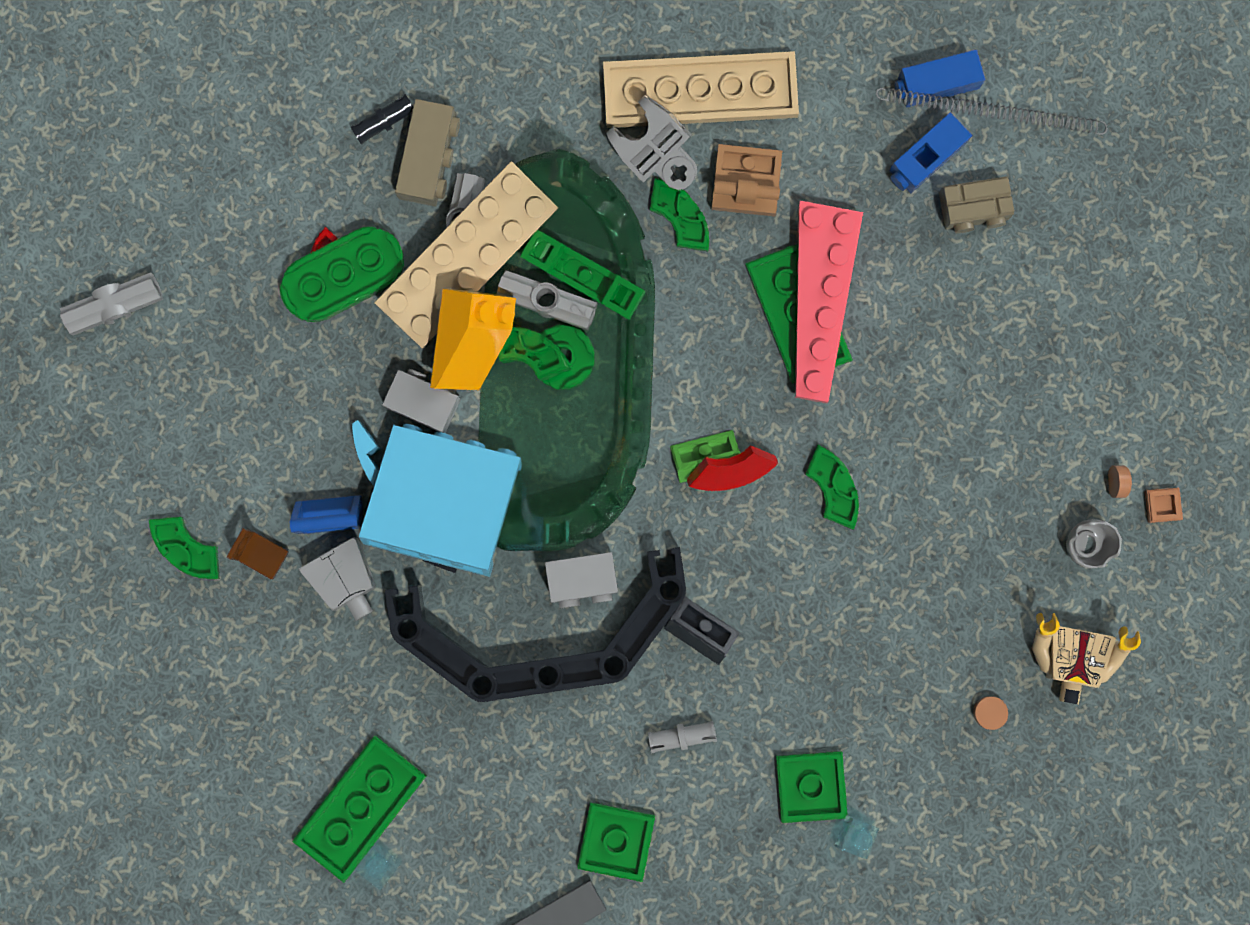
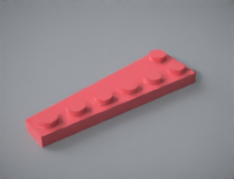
[795,201,863,404]

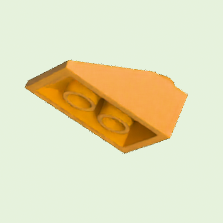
[430,289,516,390]

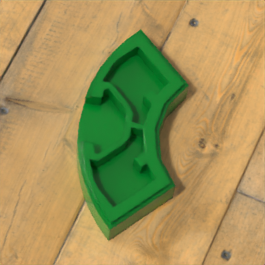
[650,178,709,252]
[498,327,572,381]
[805,445,859,530]
[149,517,220,579]

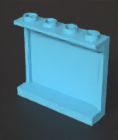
[359,424,522,577]

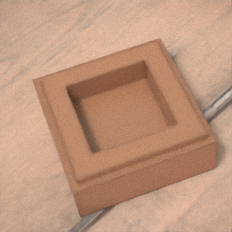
[1145,488,1183,523]

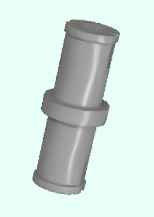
[648,721,717,753]

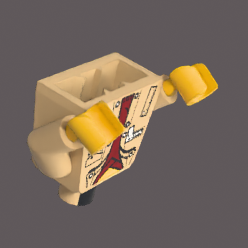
[1032,613,1141,705]

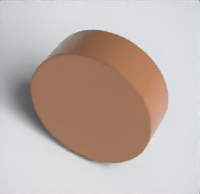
[1108,465,1132,498]
[973,696,1008,730]

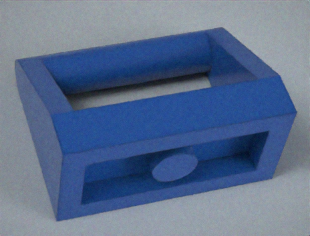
[290,495,364,534]

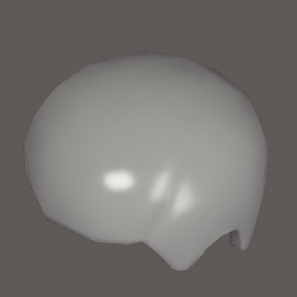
[1066,519,1122,568]

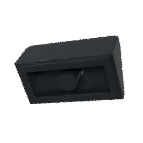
[664,597,739,665]

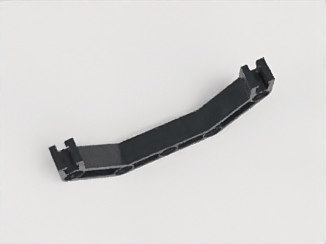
[385,547,686,702]

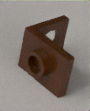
[227,528,289,580]

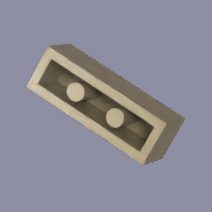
[395,99,460,207]

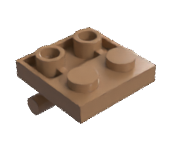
[711,144,782,217]

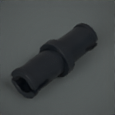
[351,94,414,145]

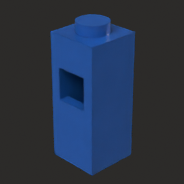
[895,50,985,108]
[889,112,973,194]

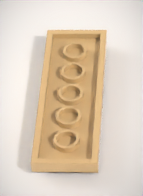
[603,51,799,128]
[374,161,558,348]

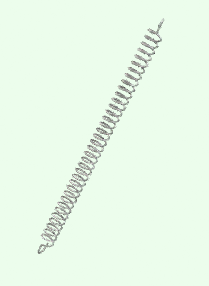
[876,88,1107,135]

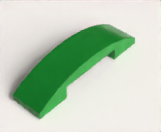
[520,230,646,320]

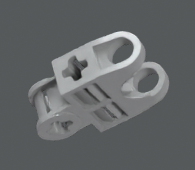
[606,95,697,190]

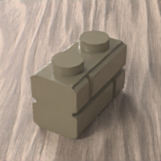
[939,176,1014,234]

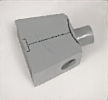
[299,537,377,621]

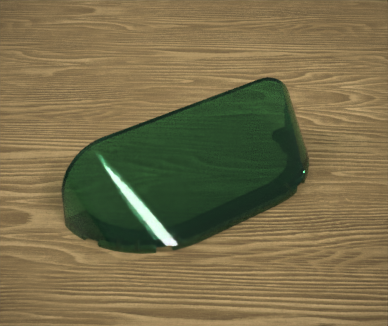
[478,148,655,551]

